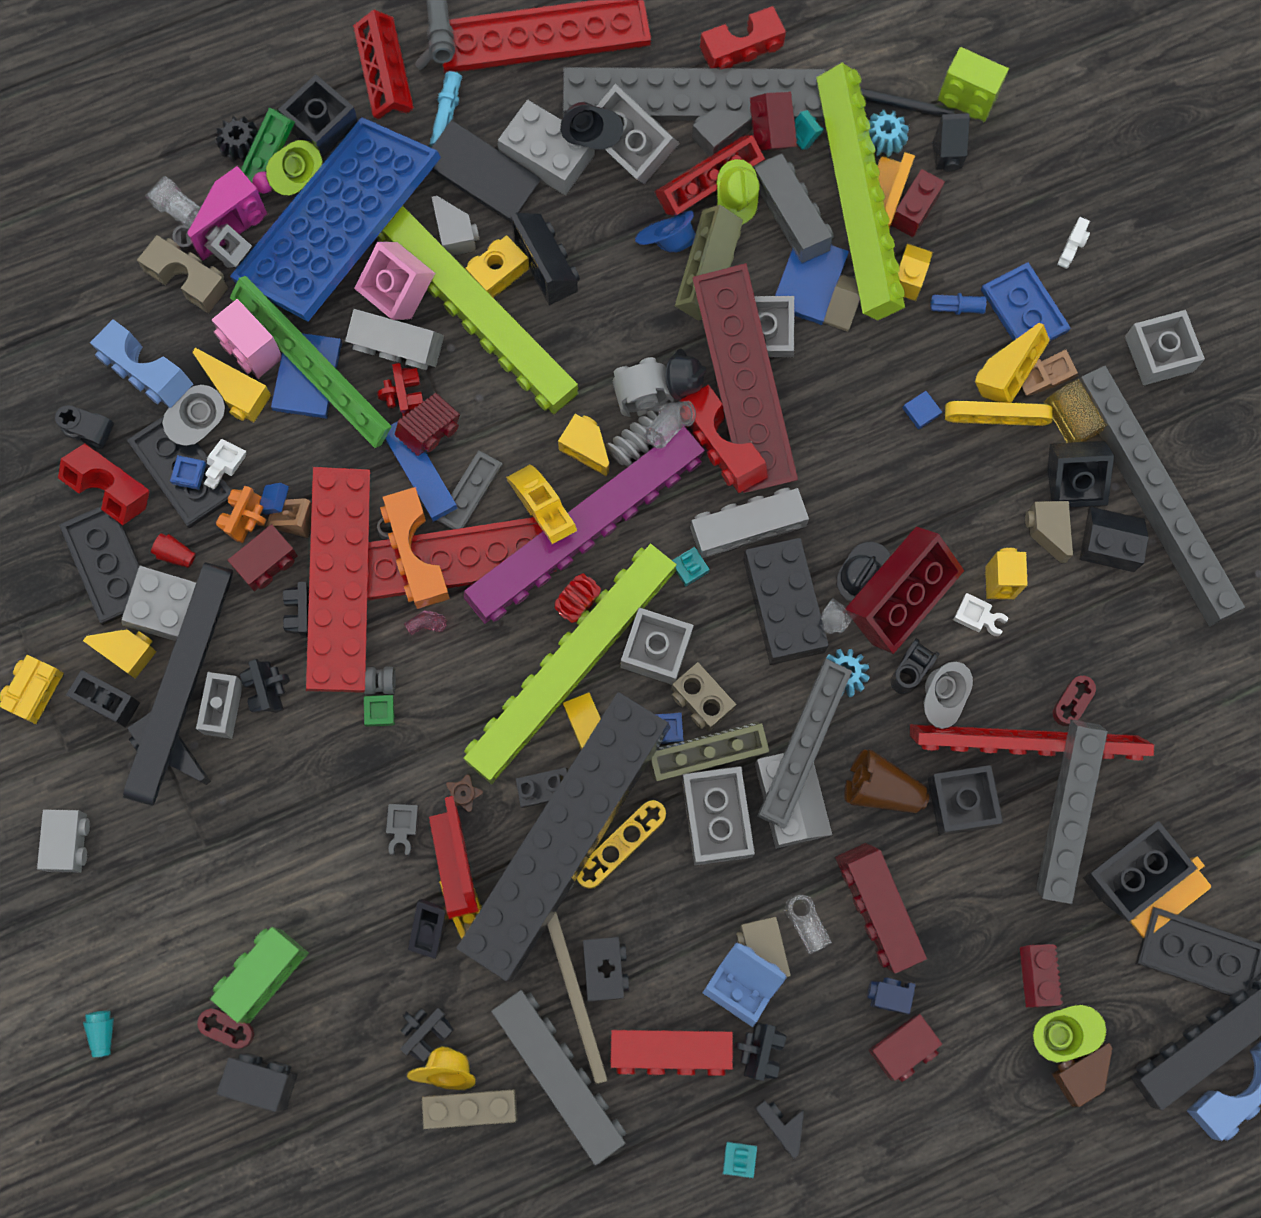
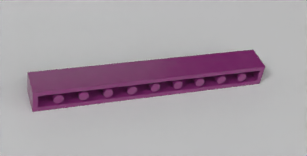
[463,425,705,624]

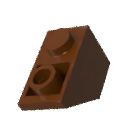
[1052,1043,1112,1107]

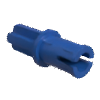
[930,293,986,315]

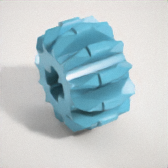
[869,110,909,157]
[826,649,869,697]

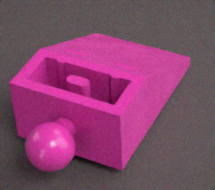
[187,166,273,261]

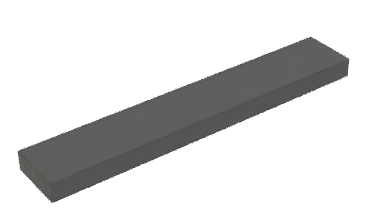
[757,659,852,829]

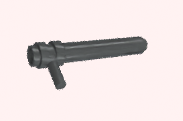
[415,0,455,70]

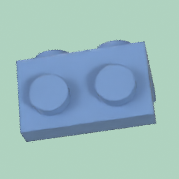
[703,943,786,1027]

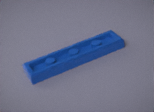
[385,421,458,522]

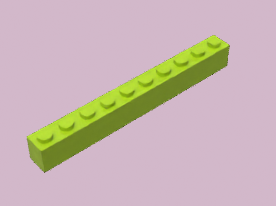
[816,63,905,320]
[376,206,578,414]
[464,543,677,784]

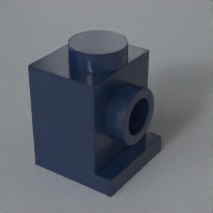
[867,977,916,1014]

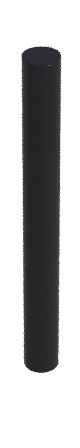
[860,88,955,117]

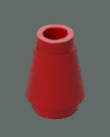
[151,533,196,568]

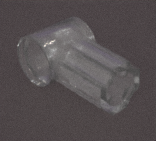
[145,176,200,227]
[644,401,696,449]
[821,598,852,635]
[784,894,832,954]

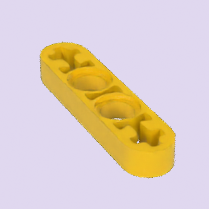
[945,401,1052,426]
[577,800,666,889]

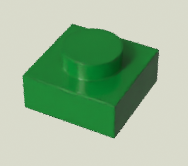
[364,695,395,727]

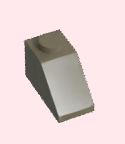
[1025,501,1073,563]
[736,917,791,977]

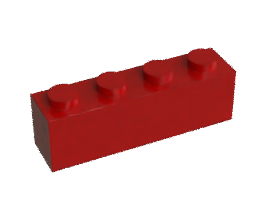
[611,1030,732,1075]

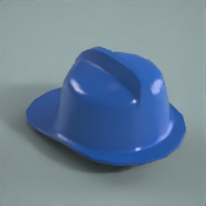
[635,211,696,252]

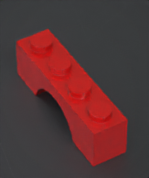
[679,385,768,493]

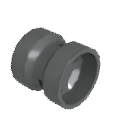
[364,666,396,695]

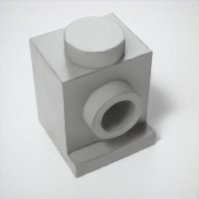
[204,224,252,268]

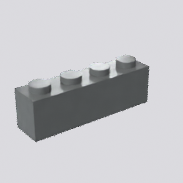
[753,154,834,263]

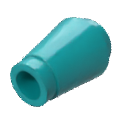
[83,1011,114,1057]

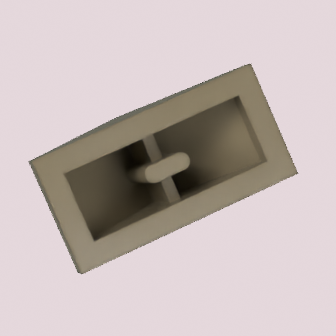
[823,274,860,332]

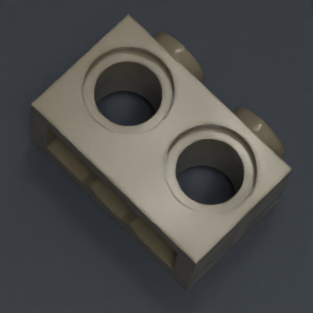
[671,662,736,732]

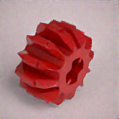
[554,573,601,623]

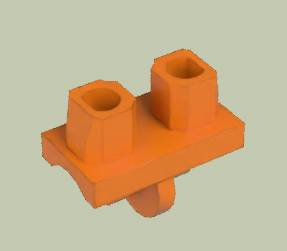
[216,486,266,543]

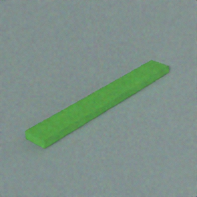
[230,276,392,448]

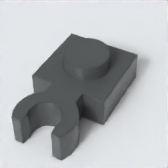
[386,804,419,856]

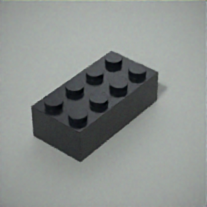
[743,538,829,665]

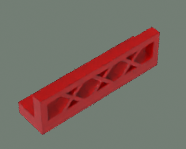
[353,10,414,119]
[429,796,478,919]

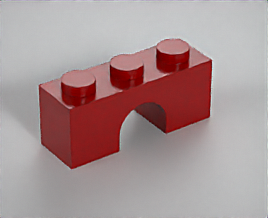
[700,6,786,70]
[58,443,150,525]

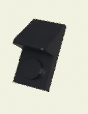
[408,899,450,959]
[753,1100,804,1159]

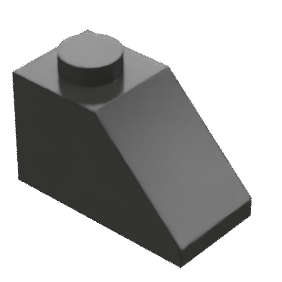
[692,109,753,157]

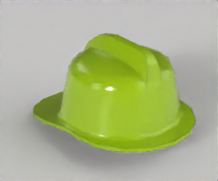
[266,140,322,195]
[717,159,759,224]
[1033,1005,1106,1062]

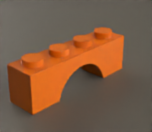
[380,487,450,609]

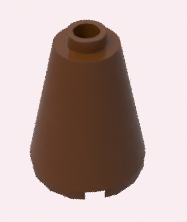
[844,749,929,813]

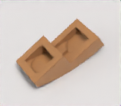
[1022,350,1078,396]

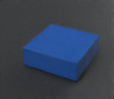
[903,391,942,430]
[170,455,206,490]
[259,483,289,515]
[655,713,683,744]

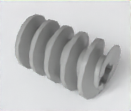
[606,410,667,467]

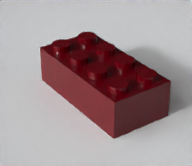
[845,526,964,654]

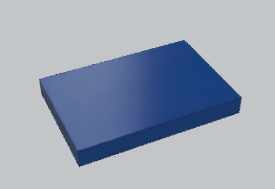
[775,245,849,325]
[981,262,1071,342]
[271,333,342,419]

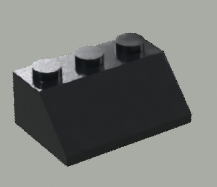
[510,213,580,305]
[1083,821,1198,922]

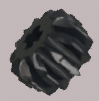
[215,116,258,163]

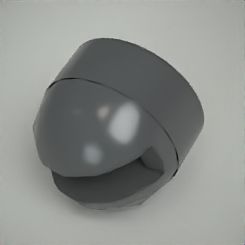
[172,225,193,248]
[376,518,392,540]

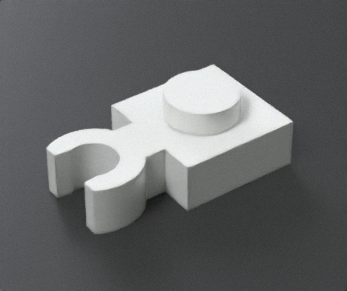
[1058,217,1090,268]
[953,593,1008,636]

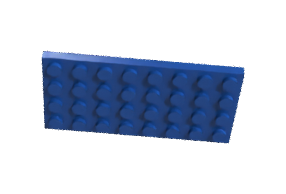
[230,117,441,321]

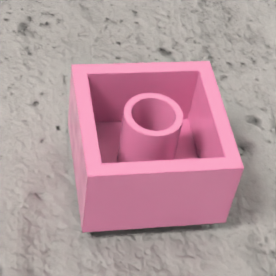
[354,242,435,320]
[211,299,282,379]

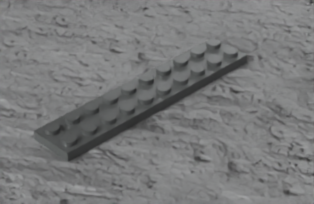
[563,68,825,122]

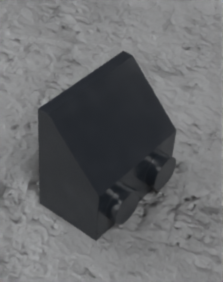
[1047,441,1114,507]
[1079,506,1149,572]

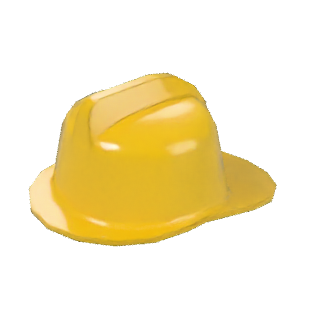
[407,1047,476,1090]

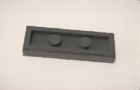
[436,450,503,530]

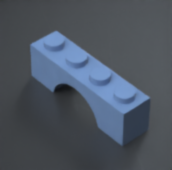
[90,319,193,408]
[1187,1040,1261,1141]

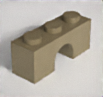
[137,235,228,313]
[422,1089,518,1129]

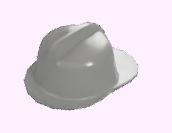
[163,385,225,446]
[924,662,973,729]

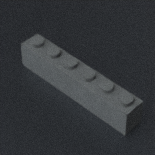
[1036,720,1108,904]
[491,990,627,1166]

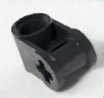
[55,405,114,449]
[891,638,940,694]

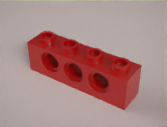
[654,135,765,215]

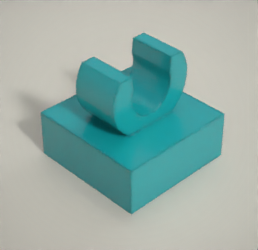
[794,110,824,150]
[672,547,710,587]
[723,1142,757,1178]

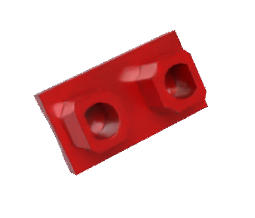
[377,363,423,417]

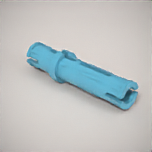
[429,71,462,148]

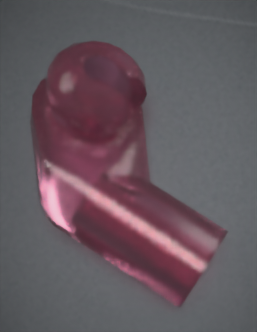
[404,610,447,635]

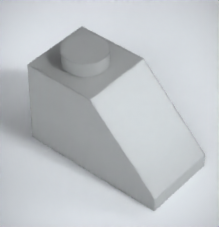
[432,196,479,256]

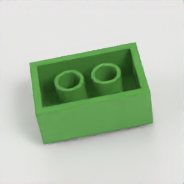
[210,927,309,1024]

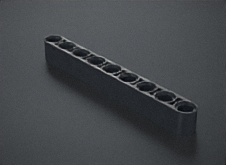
[123,562,233,806]

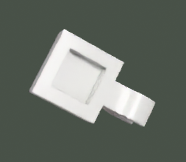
[204,439,246,489]

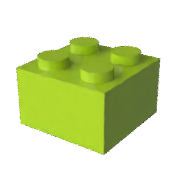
[938,47,1009,122]

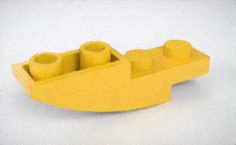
[506,464,577,544]

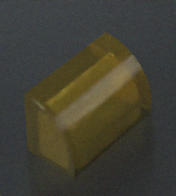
[1044,379,1106,443]

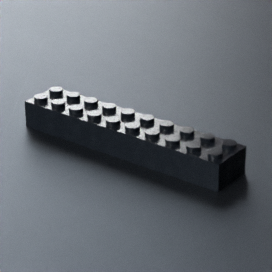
[457,692,671,981]

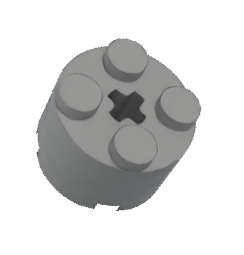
[612,357,674,417]

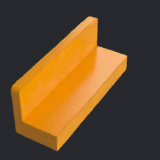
[878,152,915,228]
[1130,857,1211,938]

